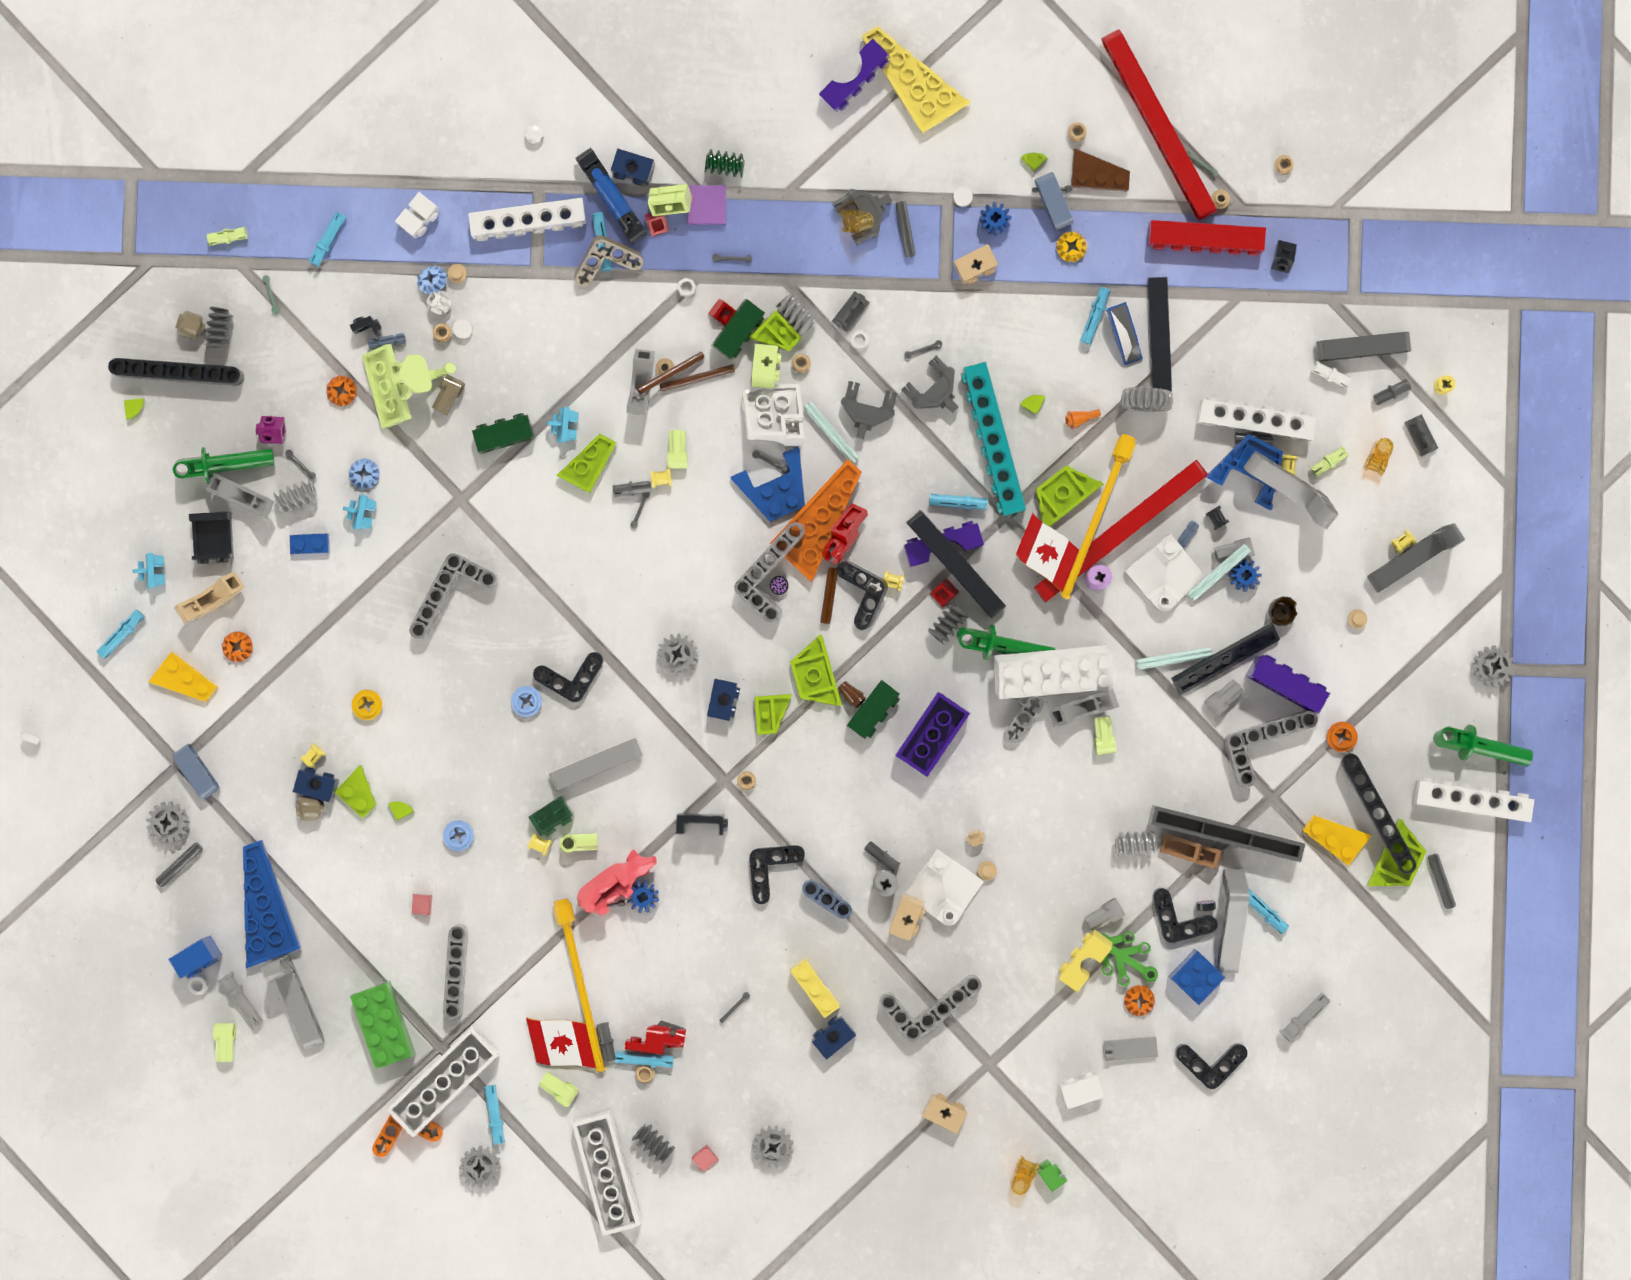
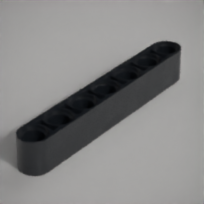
[108,358,244,386]
[906,510,1006,619]
[1341,753,1417,874]

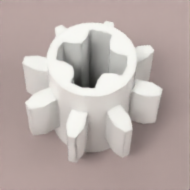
[427,291,451,315]

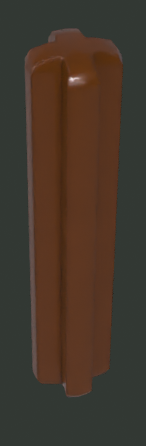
[820,567,838,624]

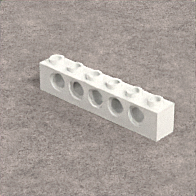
[468,198,587,241]
[1197,397,1317,442]
[1412,778,1535,822]

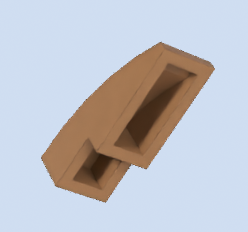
[1159,834,1224,870]

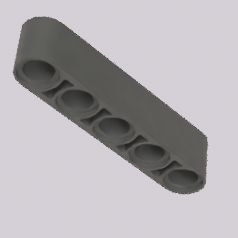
[1316,332,1411,361]

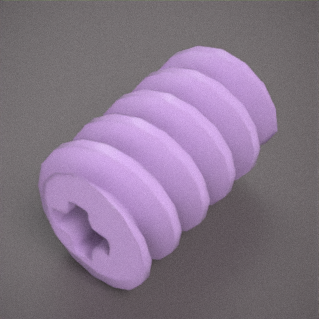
[1084,565,1112,591]

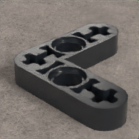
[837,561,888,630]
[533,652,604,702]
[749,845,805,904]
[1152,888,1218,943]
[1175,1043,1248,1089]

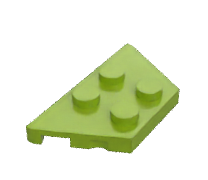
[1036,465,1104,527]
[790,634,842,706]
[1366,818,1427,886]

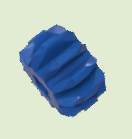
[979,202,1012,236]
[1228,559,1262,592]
[627,880,659,913]

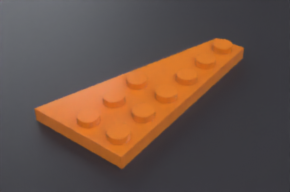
[770,459,862,582]

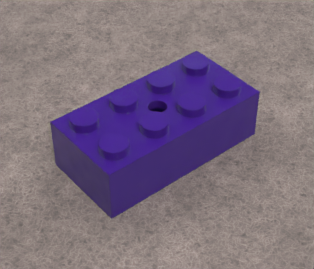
[1245,654,1331,714]
[895,692,970,777]

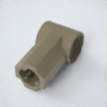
[432,374,465,415]

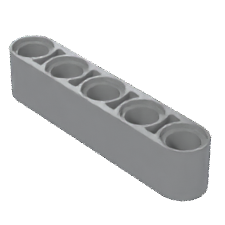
[549,738,643,791]
[443,924,468,1020]

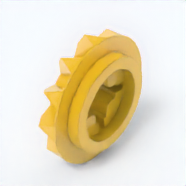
[1056,231,1087,262]
[352,689,383,720]

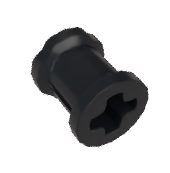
[1205,506,1230,530]

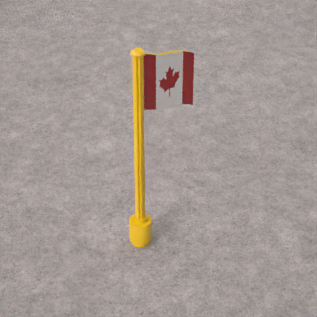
[1016,434,1136,599]
[526,898,606,1072]

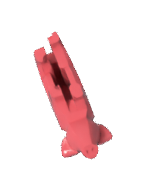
[577,849,657,915]

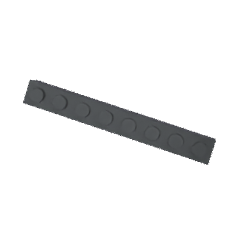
[1148,805,1305,862]

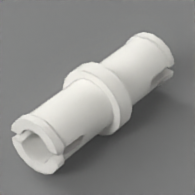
[1312,361,1352,388]

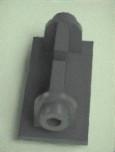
[832,291,870,333]
[1404,414,1438,457]

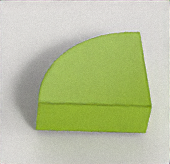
[1020,152,1048,172]
[1020,395,1046,414]
[124,398,145,420]
[388,801,414,820]

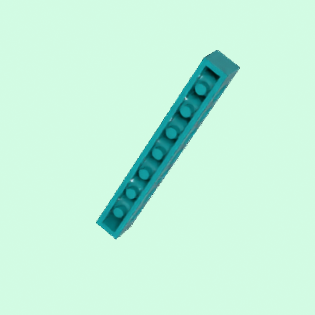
[961,362,1026,517]

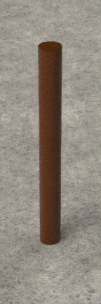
[637,352,705,395]
[660,364,735,392]

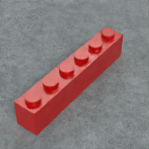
[1147,220,1266,256]

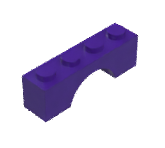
[819,38,890,112]
[904,521,984,568]

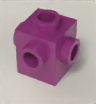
[255,416,286,444]

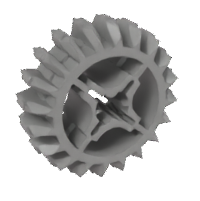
[1121,387,1173,412]

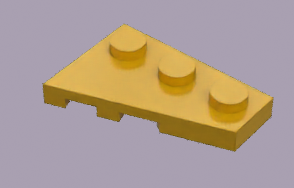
[148,652,218,702]
[1302,815,1372,866]

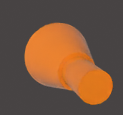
[1065,409,1101,430]

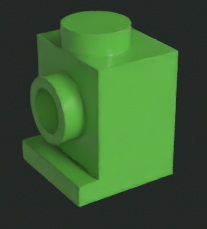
[1037,1159,1067,1192]

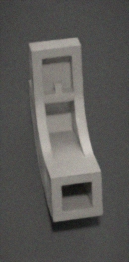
[626,349,655,415]
[207,473,275,519]
[1048,689,1119,727]

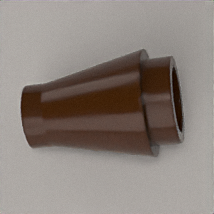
[838,681,866,709]

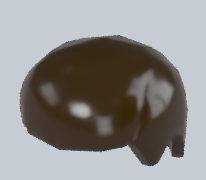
[1268,596,1298,626]

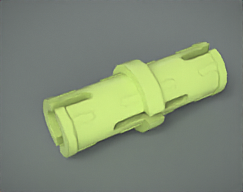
[207,227,248,246]
[1310,446,1349,478]

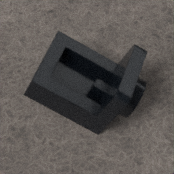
[1271,240,1297,273]
[350,316,382,337]

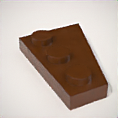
[1071,148,1130,192]

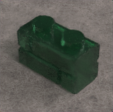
[528,796,574,837]

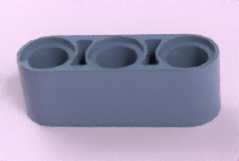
[1034,172,1074,231]
[172,744,220,800]
[802,879,852,919]

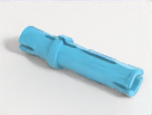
[308,211,347,267]
[591,212,614,272]
[1080,287,1111,345]
[929,493,988,510]
[96,609,145,659]
[1248,888,1289,934]
[615,1051,674,1068]
[483,1085,505,1145]

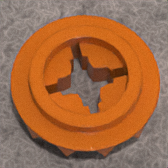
[326,375,357,406]
[222,631,253,662]
[1326,722,1358,752]
[1124,985,1155,1016]

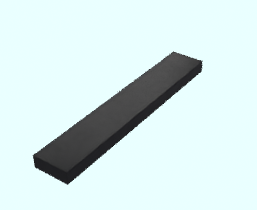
[1147,277,1172,392]
[1171,622,1280,695]

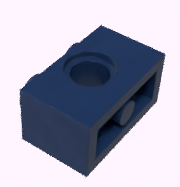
[611,148,655,186]
[707,679,740,721]
[293,767,339,802]
[812,1015,856,1060]

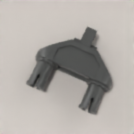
[832,189,892,246]
[901,355,959,413]
[840,381,897,440]

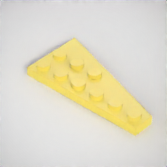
[861,26,971,134]

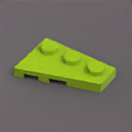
[556,433,617,493]

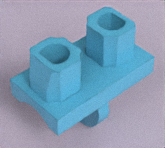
[546,407,579,443]
[343,495,377,530]
[132,553,165,589]

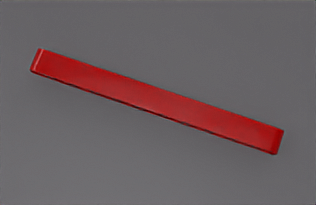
[1101,29,1217,221]
[1033,459,1208,603]

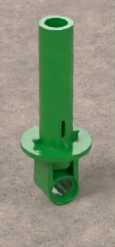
[173,447,275,484]
[956,625,1056,661]
[1433,724,1533,767]

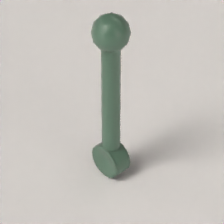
[1186,151,1218,176]
[262,275,280,314]

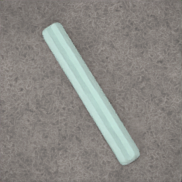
[804,402,859,464]
[1188,544,1251,600]
[1136,648,1212,670]

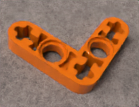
[372,1115,443,1157]

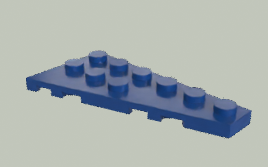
[243,840,301,968]

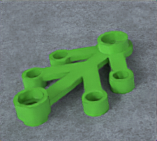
[1100,931,1158,986]

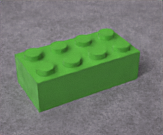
[350,981,415,1069]

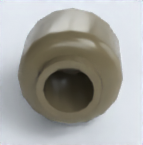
[175,311,205,339]
[296,796,324,821]

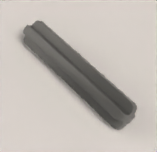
[896,201,915,258]
[155,842,203,887]
[1428,853,1456,909]

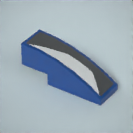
[1106,302,1143,365]

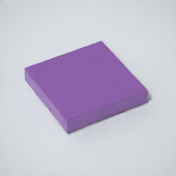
[687,185,726,225]

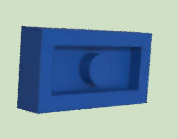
[289,533,330,554]

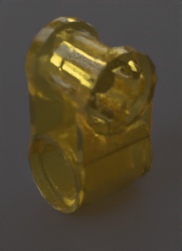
[839,209,874,233]
[1363,438,1394,476]
[1010,1155,1039,1195]

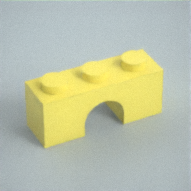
[1058,929,1113,992]
[790,958,840,1018]

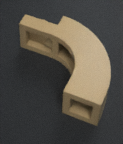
[174,572,245,624]

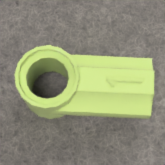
[667,430,687,468]
[1094,716,1116,755]
[560,833,598,852]
[213,1023,236,1062]
[538,1071,579,1107]

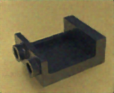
[189,511,234,564]
[676,813,728,835]

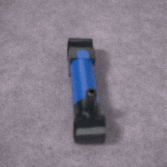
[575,147,649,245]

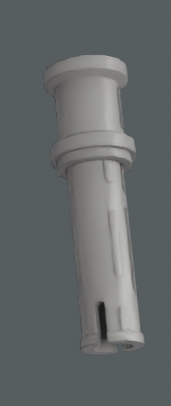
[218,972,263,1027]
[1279,992,1330,1043]

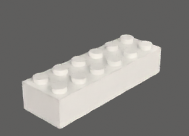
[994,645,1113,699]
[386,1026,499,1138]
[572,1110,642,1236]

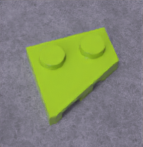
[754,694,792,735]

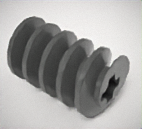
[203,306,233,348]
[928,604,969,645]
[632,1123,675,1164]

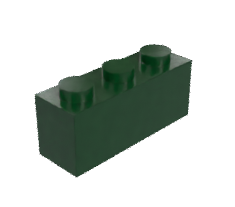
[711,299,765,359]
[472,413,536,454]
[847,680,900,739]

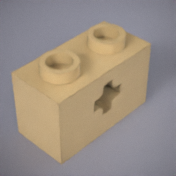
[953,244,998,285]
[888,893,926,941]
[922,1093,967,1134]

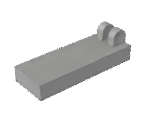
[1104,1036,1158,1061]

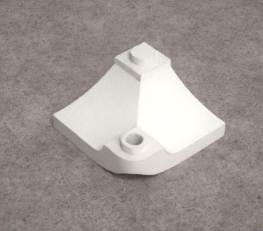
[741,384,804,446]
[1124,534,1206,611]
[905,849,984,926]

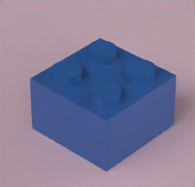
[168,935,222,979]
[1168,949,1226,1005]

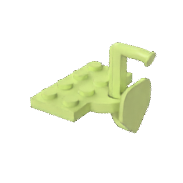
[362,344,456,429]

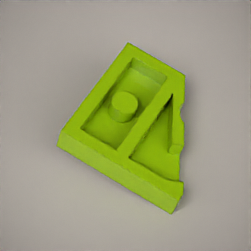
[749,310,802,351]
[335,765,377,818]

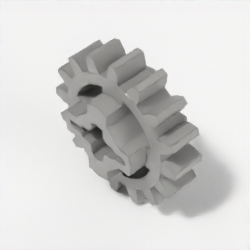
[657,633,699,675]
[1472,645,1516,687]
[146,802,190,843]
[752,1125,794,1168]
[459,1145,502,1189]

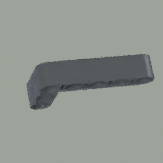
[1367,523,1465,593]

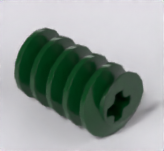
[704,149,745,178]

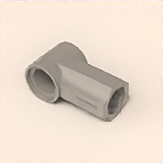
[1214,537,1255,564]
[1204,679,1244,717]
[1084,898,1125,931]

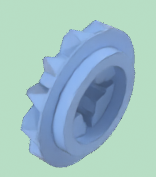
[417,265,447,294]
[349,458,380,489]
[511,686,542,717]
[443,820,474,851]

